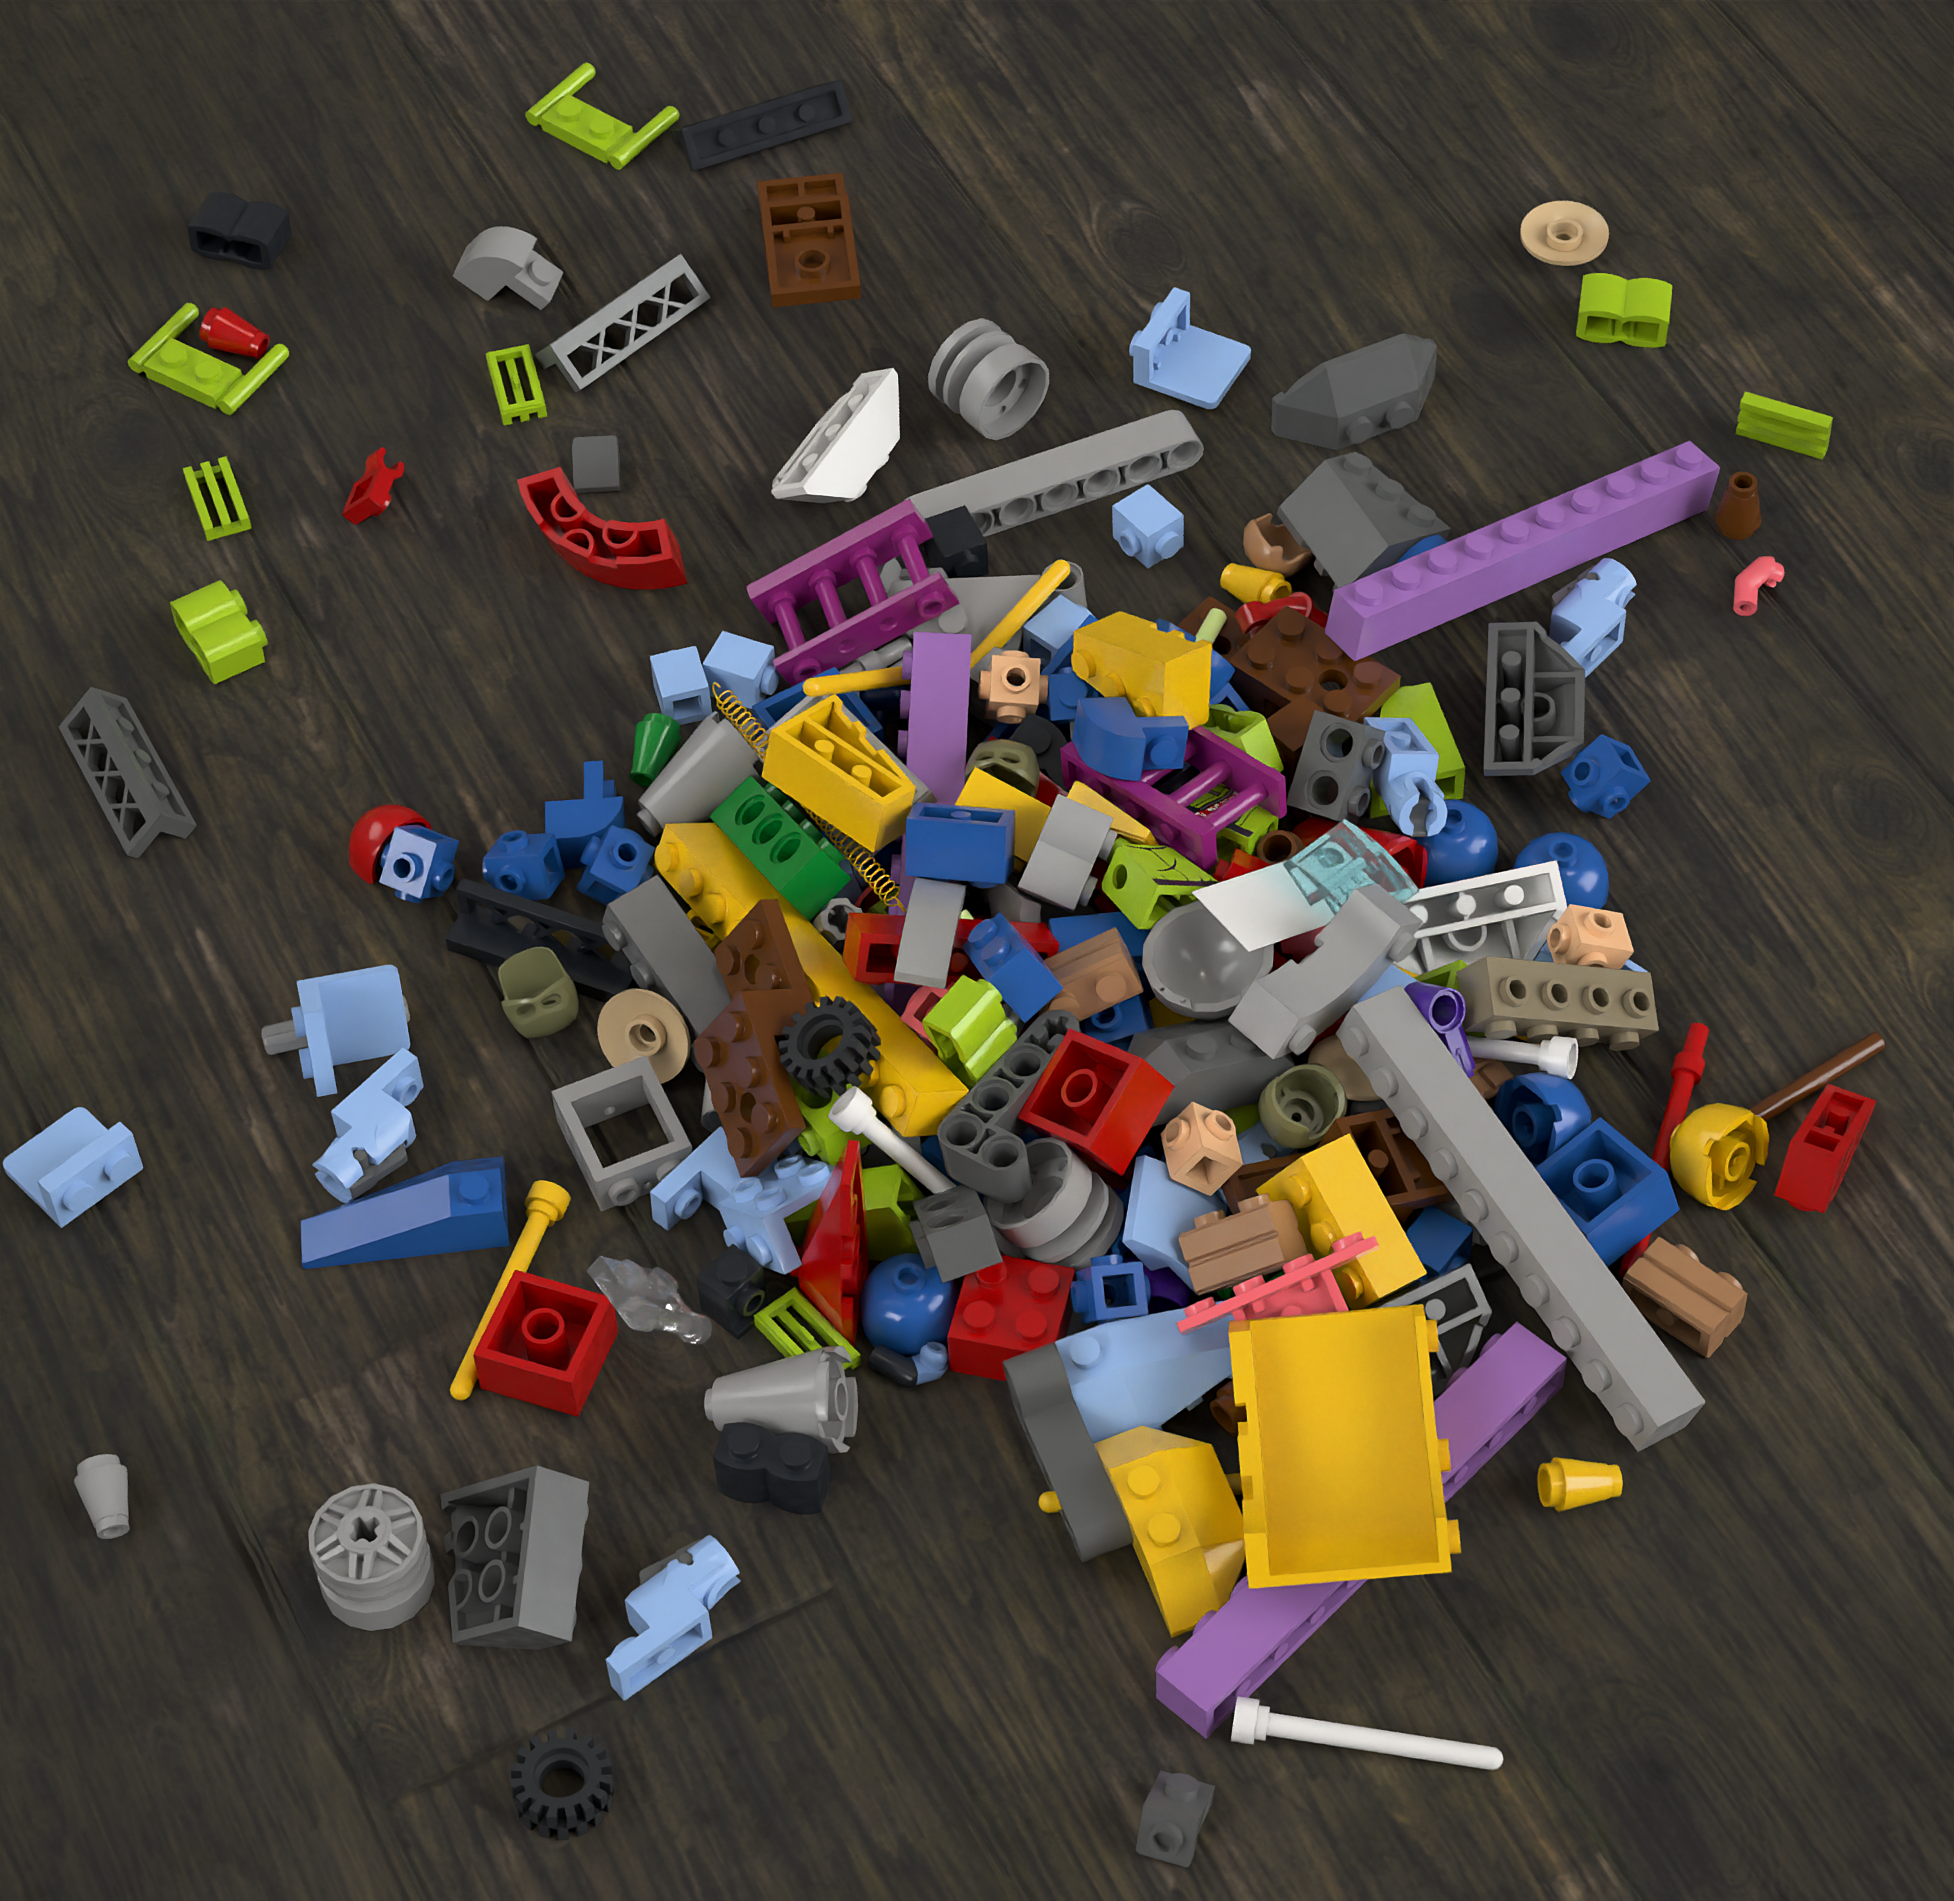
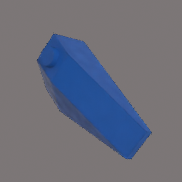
[301,1156,510,1269]

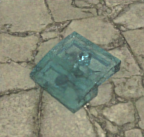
[1283,819,1419,915]

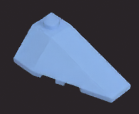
[1055,1300,1235,1444]

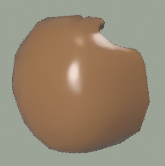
[1243,513,1316,579]

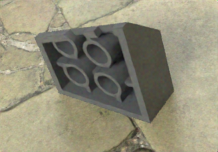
[1277,452,1451,593]
[441,1465,589,1650]

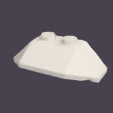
[771,368,900,503]
[1392,860,1567,975]

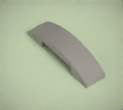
[894,877,967,989]

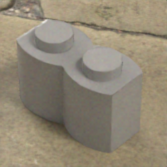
[1017,794,1118,913]

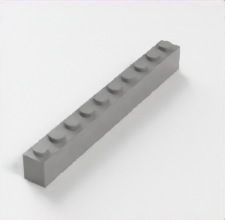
[1336,985,1706,1452]

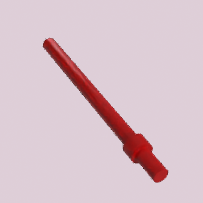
[1618,1023,1709,1278]

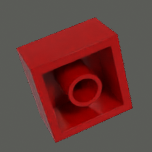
[1017,1028,1175,1176]
[947,1255,1076,1382]
[473,1270,619,1417]

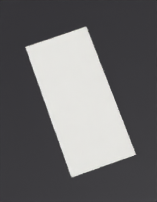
[1192,845,1373,952]

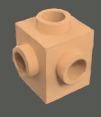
[978,650,1048,724]
[1546,904,1634,970]
[1160,1101,1243,1196]

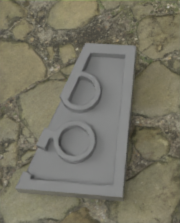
[887,575,1041,653]

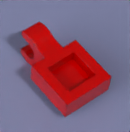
[342,447,404,525]

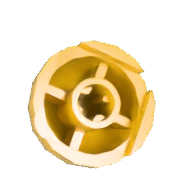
[1670,1103,1769,1210]

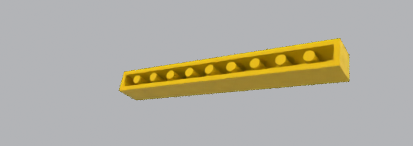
[653,823,969,1137]

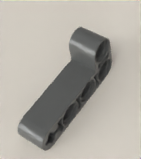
[937,1010,1081,1203]
[1002,1342,1134,1562]

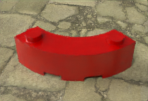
[517,467,688,590]

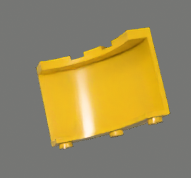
[1228,1304,1461,1589]

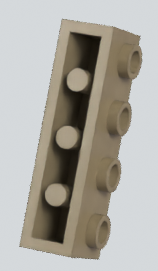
[1456,956,1659,1051]

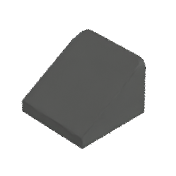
[572,435,620,493]

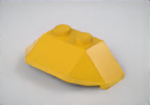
[1094,1426,1246,1638]

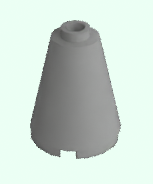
[636,711,769,837]
[704,1346,858,1454]

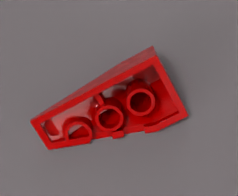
[790,1140,870,1347]

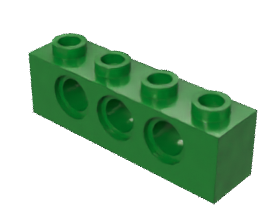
[709,775,852,921]

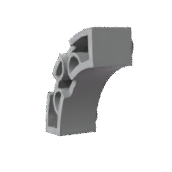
[1228,884,1423,1059]

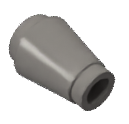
[74,1454,130,1539]

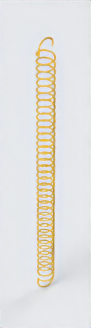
[712,682,907,913]

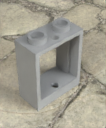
[551,1056,693,1211]

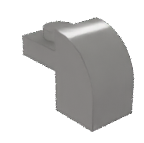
[453,226,563,310]

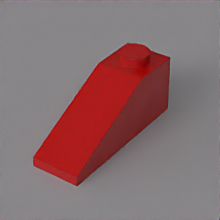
[1774,1084,1877,1213]

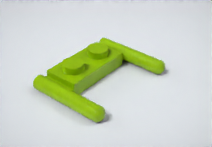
[525,63,679,170]
[128,303,289,415]

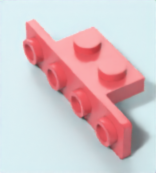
[1176,1231,1380,1335]

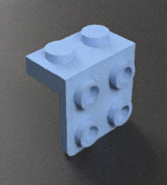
[1129,287,1251,409]
[291,965,410,1097]
[3,1107,143,1228]
[717,1155,835,1275]

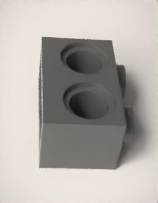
[1286,710,1386,825]
[909,1184,1003,1283]

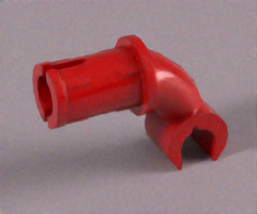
[1235,592,1328,638]

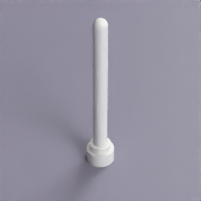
[1466,1036,1578,1079]
[828,1086,1026,1259]
[1231,1696,1503,1770]

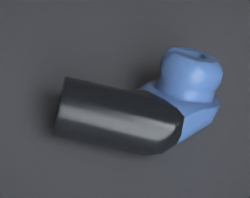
[868,1342,949,1387]

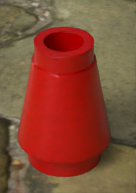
[200,307,269,359]

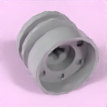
[928,318,1049,440]
[983,1137,1124,1273]
[308,1484,435,1631]

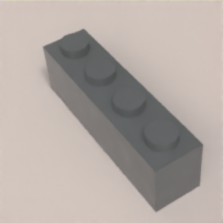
[602,875,731,1072]

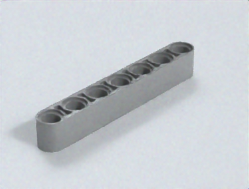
[906,410,1204,555]

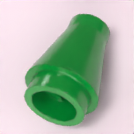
[629,713,682,787]

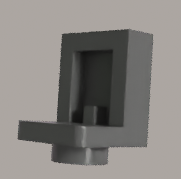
[1136,1771,1215,1867]

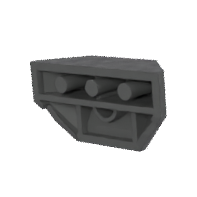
[1271,333,1437,450]
[1484,622,1585,776]
[1127,1017,1299,1127]
[1365,1263,1492,1397]

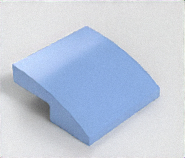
[1122,1155,1227,1295]

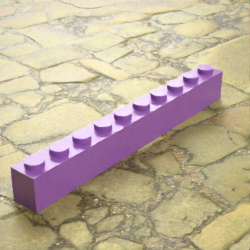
[1325,441,1720,661]
[883,632,972,1058]
[1155,1322,1567,1738]

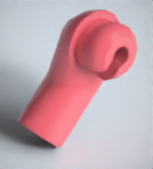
[1733,556,1785,616]

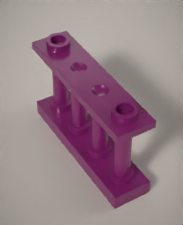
[746,498,960,687]
[1060,725,1287,872]

